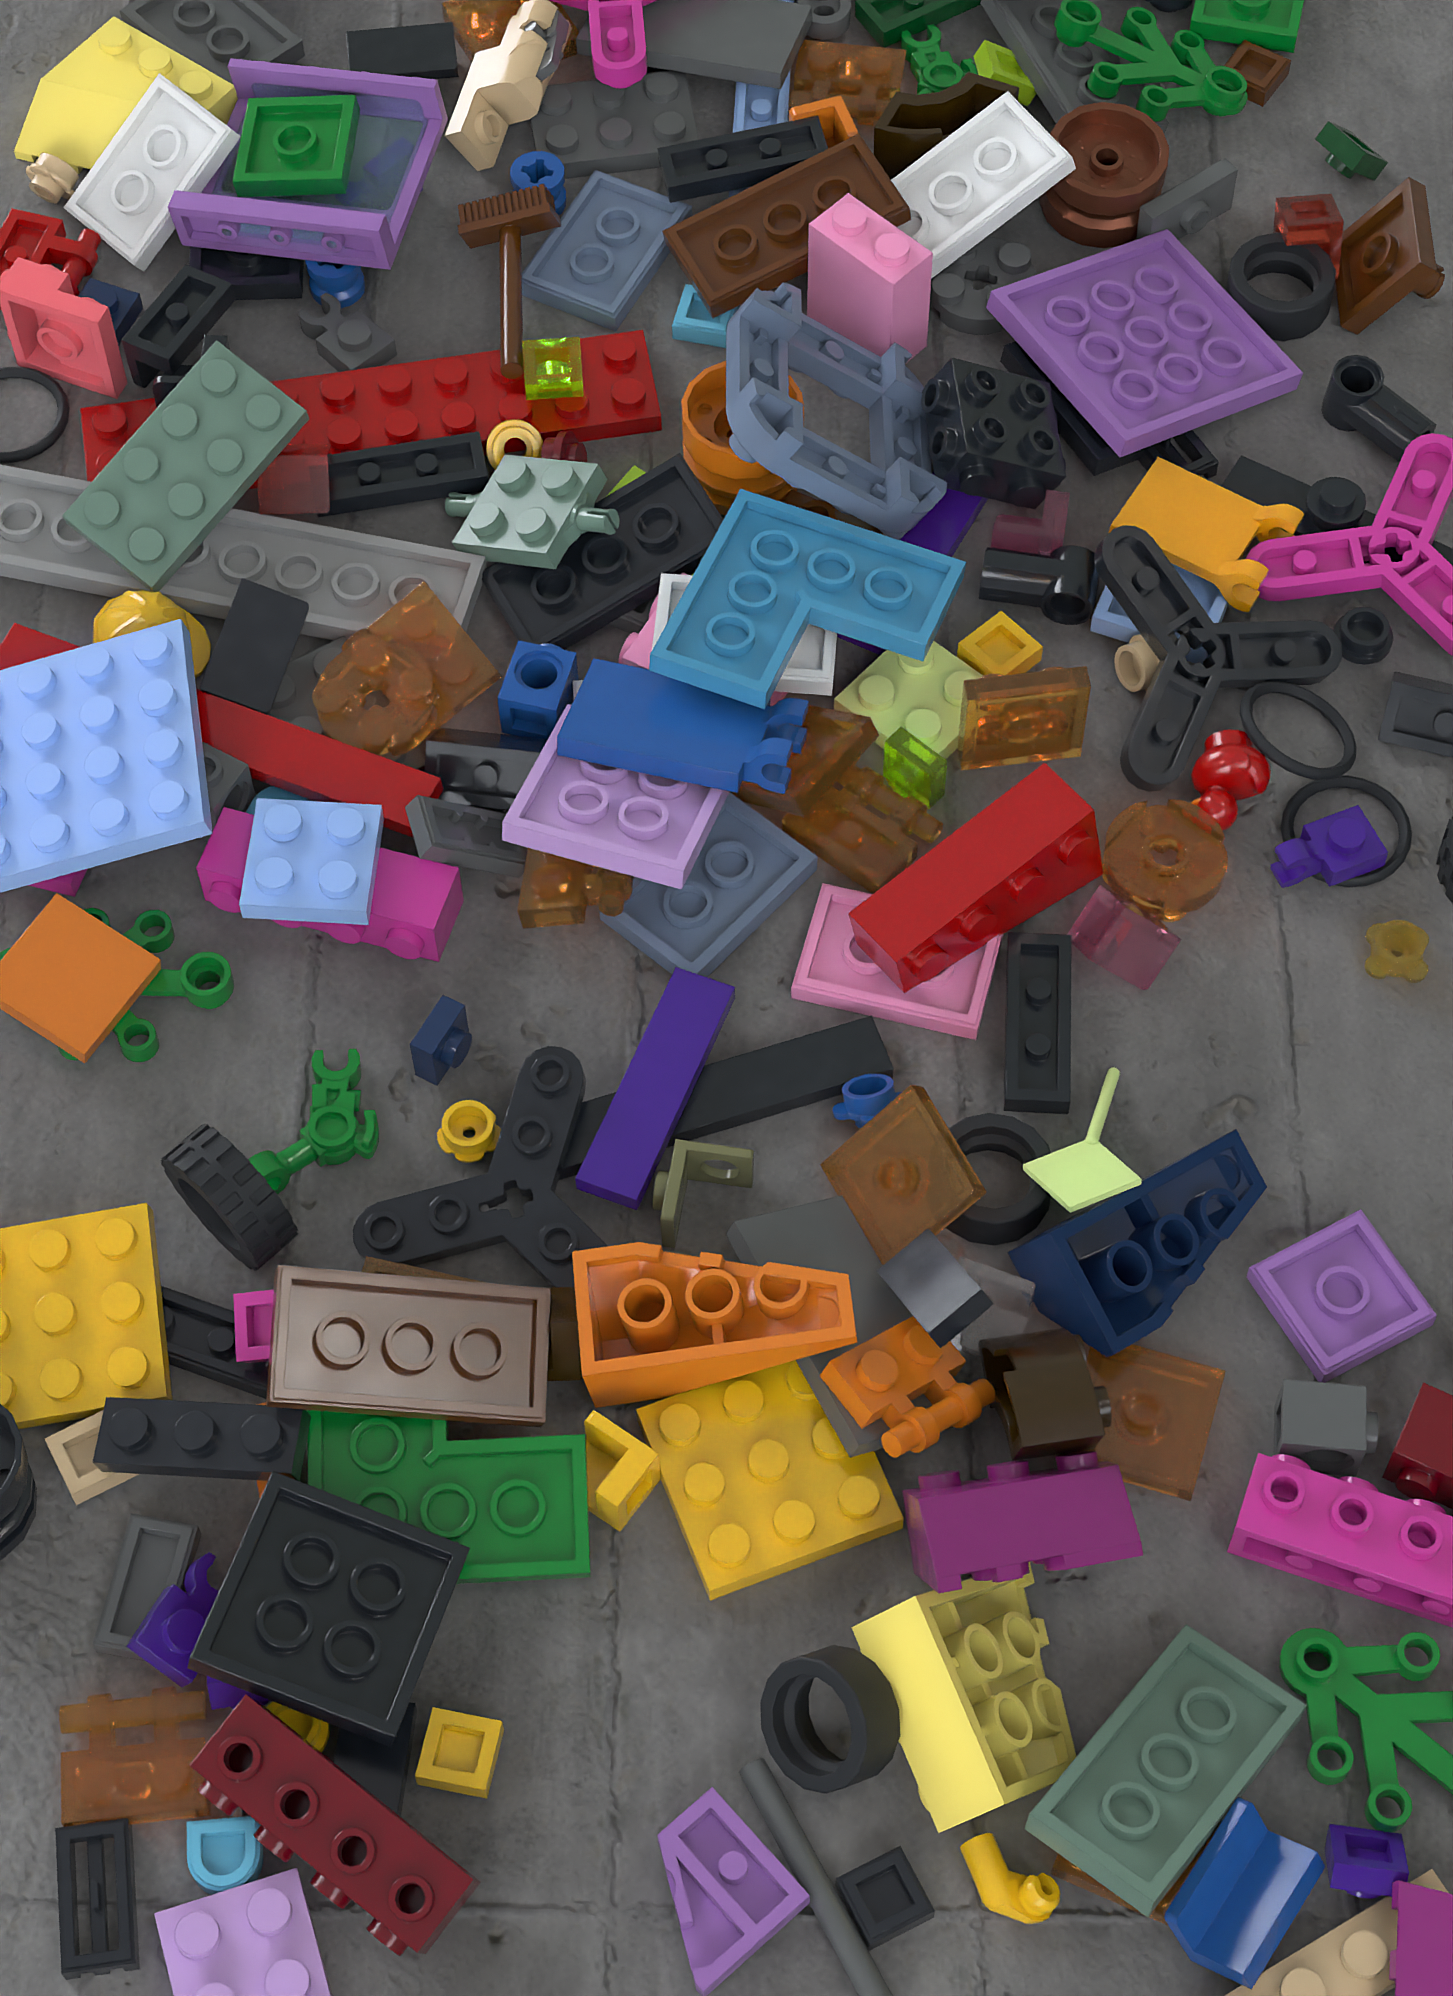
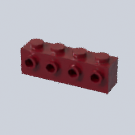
[189,1694,481,1957]

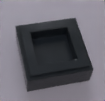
[835,1846,935,1951]

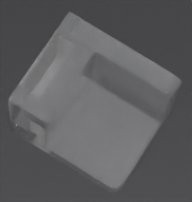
[951,1256,1036,1358]

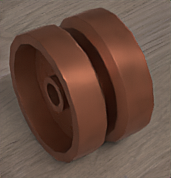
[1040,102,1169,249]

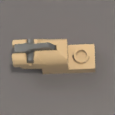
[444,0,572,171]

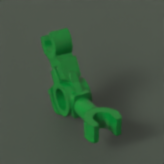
[901,24,978,95]
[248,1049,379,1195]

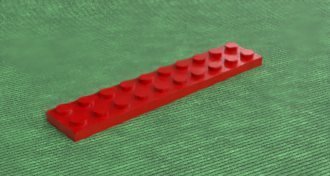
[80,330,662,489]

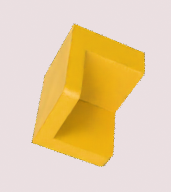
[584,1410,661,1532]

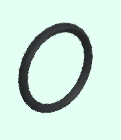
[0,367,70,463]
[1240,681,1357,780]
[1281,775,1412,887]

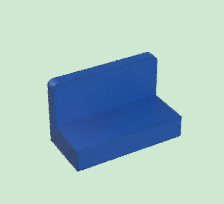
[1164,1797,1326,1990]

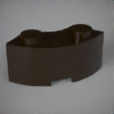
[873,72,1019,180]
[978,1328,1112,1461]

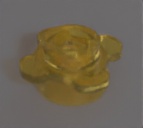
[1364,920,1429,983]

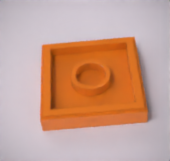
[0,893,161,1063]

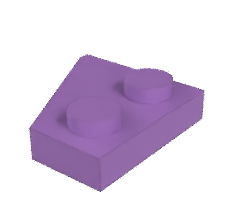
[657,1787,810,1996]

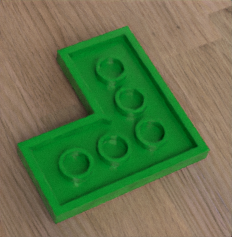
[307,1410,591,1584]

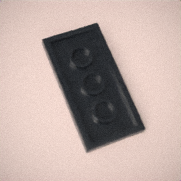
[482,453,724,650]

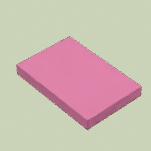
[791,883,1004,1040]

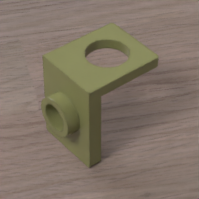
[653,1139,754,1248]

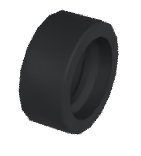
[1226,232,1336,341]
[928,1113,1051,1246]
[760,1645,900,1794]

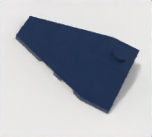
[1007,1129,1267,1357]

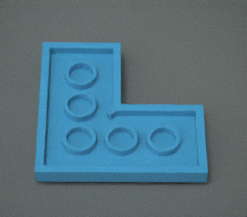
[649,489,966,709]

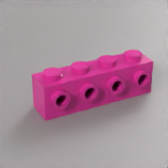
[1227,1453,1453,1628]

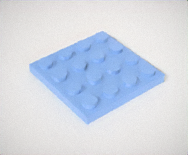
[0,619,213,893]

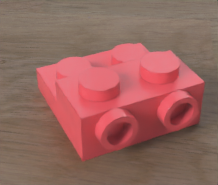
[0,257,128,399]

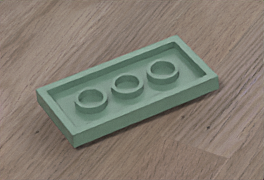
[62,340,309,592]
[1024,1624,1307,1917]

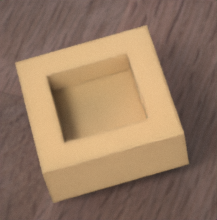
[44,1410,139,1505]

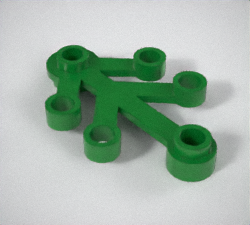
[1054,0,1248,122]
[0,908,234,1062]
[1279,1628,1453,1832]

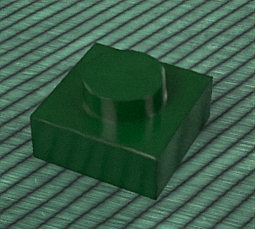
[1315,121,1388,181]

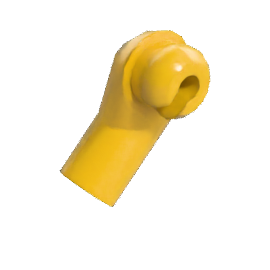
[960,1833,1061,1924]

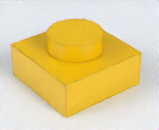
[957,611,1043,690]
[415,1707,504,1799]

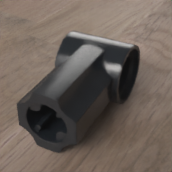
[1321,355,1437,463]
[979,545,1100,625]

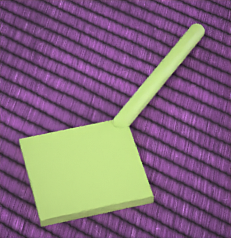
[1023,1067,1142,1213]

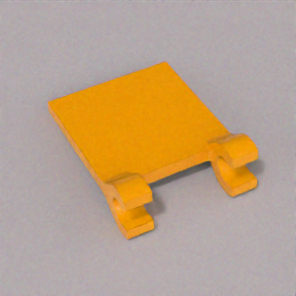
[1108,457,1304,612]

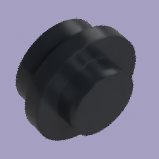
[1306,477,1366,532]
[1333,607,1393,665]

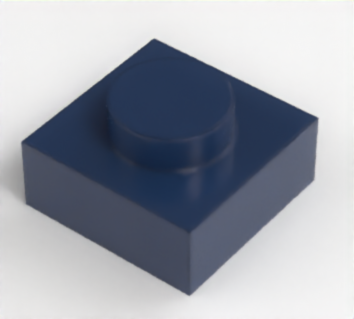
[78,278,143,346]
[410,995,472,1086]

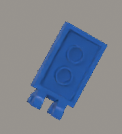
[557,658,809,794]

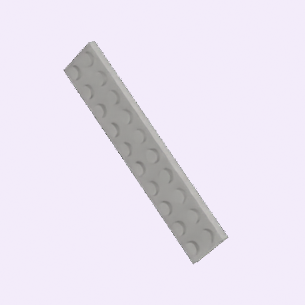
[0,464,487,664]

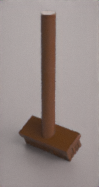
[457,184,561,379]

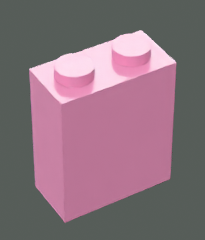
[807,193,933,364]

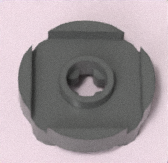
[929,236,1037,335]

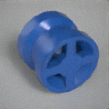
[510,151,567,215]
[305,260,365,308]

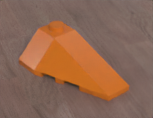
[572,1242,858,1408]

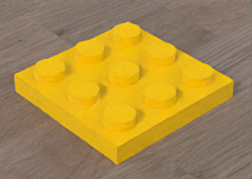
[0,1203,172,1429]
[636,1360,904,1600]

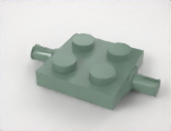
[445,455,619,569]

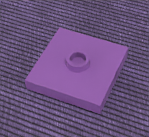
[1246,1209,1437,1383]

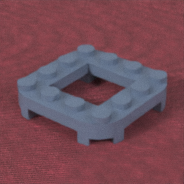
[726,282,947,540]

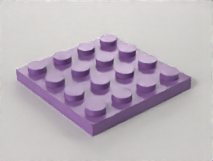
[986,229,1303,457]

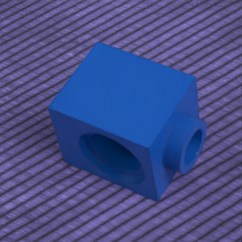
[497,640,579,739]

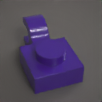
[1270,805,1388,888]

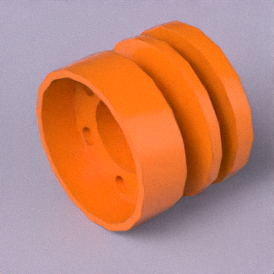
[681,361,804,515]

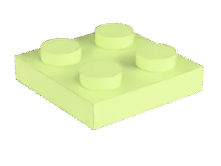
[834,641,1004,779]

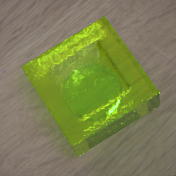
[522,337,584,400]
[883,727,947,810]

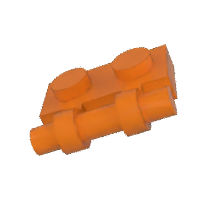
[820,1316,995,1458]

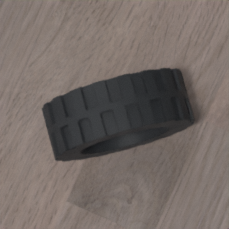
[161,1124,298,1271]

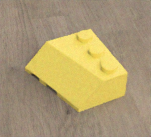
[14,16,238,174]
[851,1562,1076,1833]

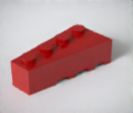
[848,763,1104,993]

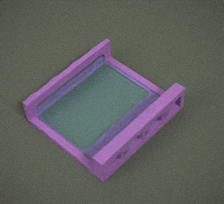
[167,58,448,270]

